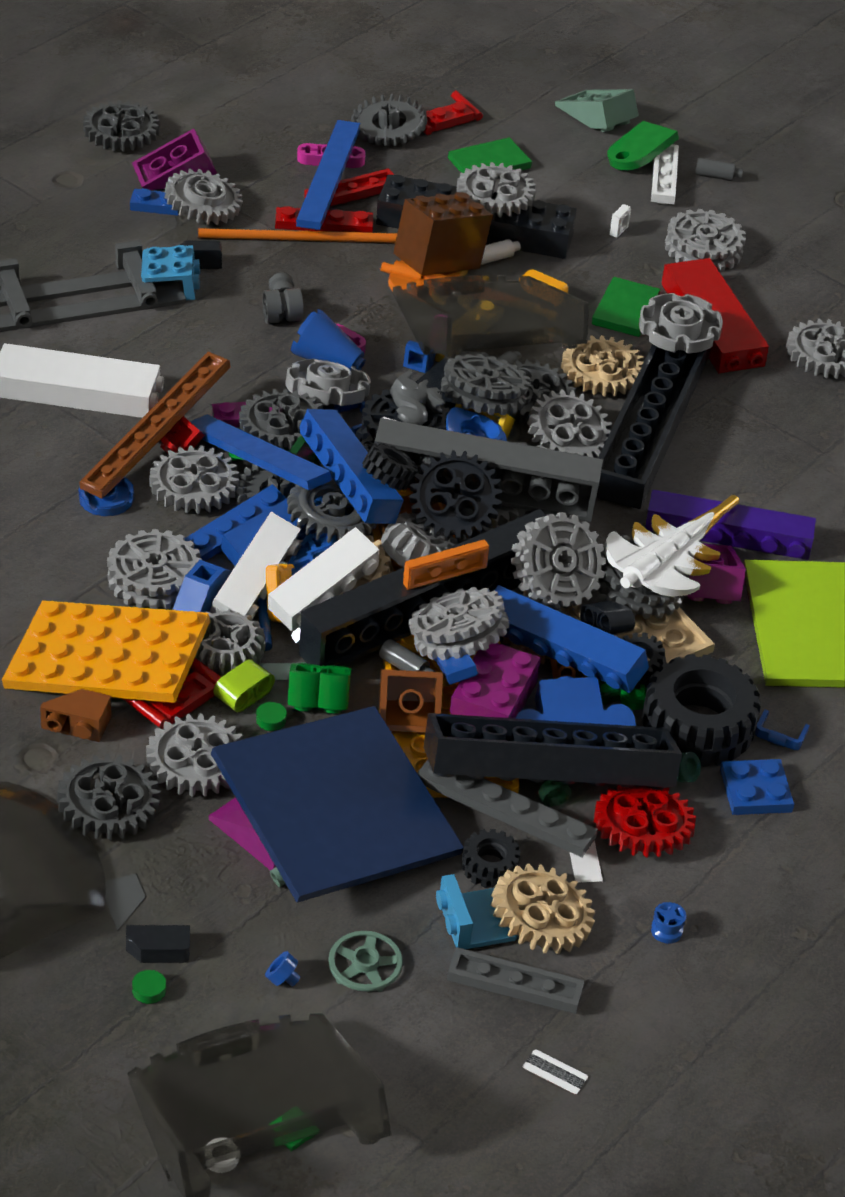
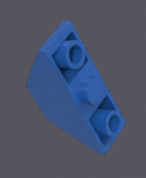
[173,560,232,613]

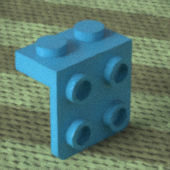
[141,245,200,300]
[436,874,518,949]

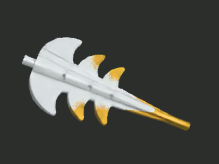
[604,495,739,597]

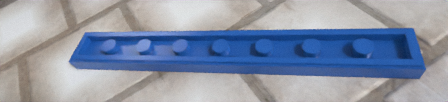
[296,120,360,230]
[190,414,332,490]

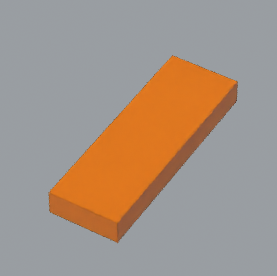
[403,539,489,590]

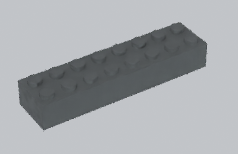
[374,418,603,522]

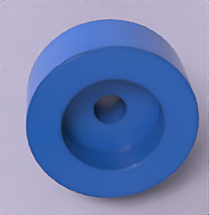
[265,951,301,987]

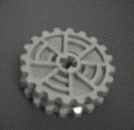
[665,209,746,272]
[511,512,606,610]
[107,529,201,609]
[409,587,509,660]

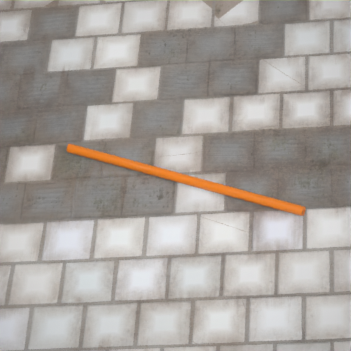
[198,228,397,243]

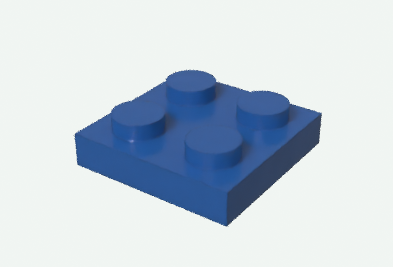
[720,759,794,815]

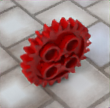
[594,785,696,858]

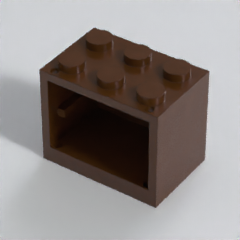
[393,192,493,275]

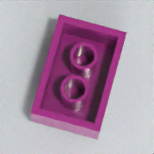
[450,643,540,718]

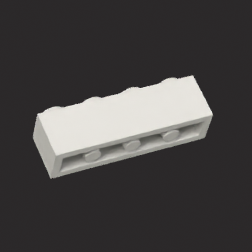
[210,512,301,619]
[268,527,379,632]

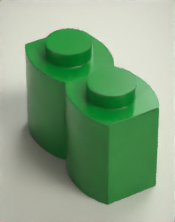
[288,663,351,714]

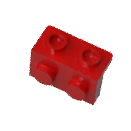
[160,416,205,453]

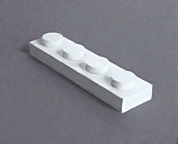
[651,144,679,204]

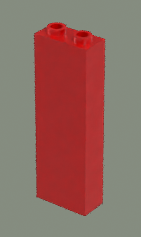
[661,258,769,373]

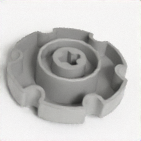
[639,293,723,353]
[285,359,371,406]

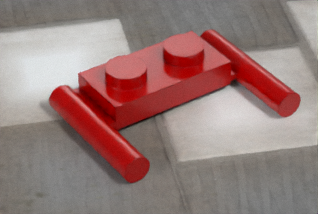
[423,91,483,135]
[121,658,221,729]

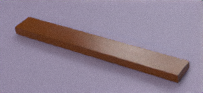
[79,352,231,499]

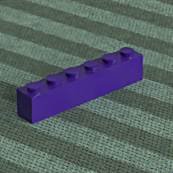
[645,489,816,560]

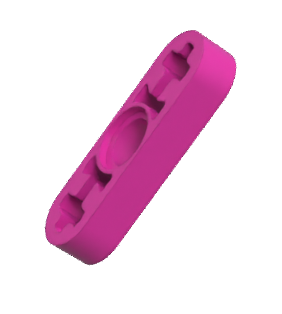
[297,143,366,168]

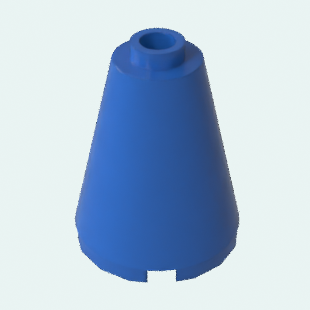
[291,309,366,371]

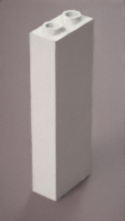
[0,343,164,418]

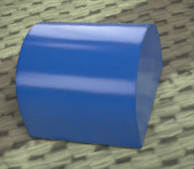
[403,340,436,373]

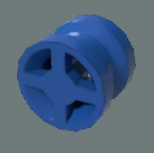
[651,902,686,944]

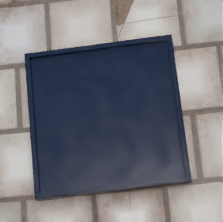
[211,706,464,903]

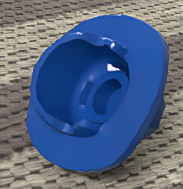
[446,407,507,441]

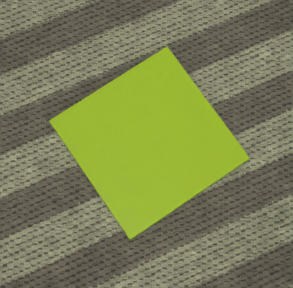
[743,560,845,688]

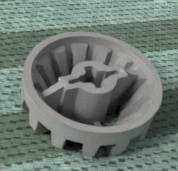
[381,512,458,567]

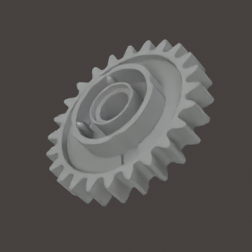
[164,169,243,225]

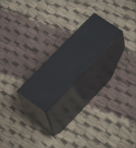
[180,240,222,269]
[126,925,190,963]

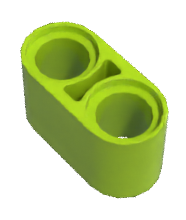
[213,659,275,712]

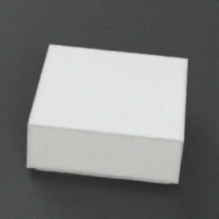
[610,204,631,238]

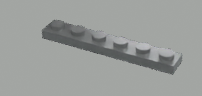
[417,760,598,858]

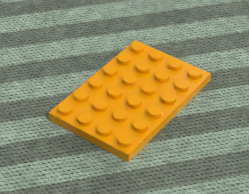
[2,600,210,703]

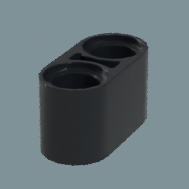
[580,600,635,636]

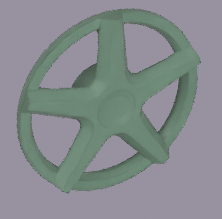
[328,931,403,992]

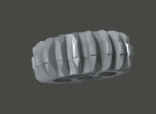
[195,608,266,677]

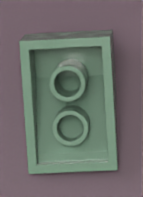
[555,89,639,132]

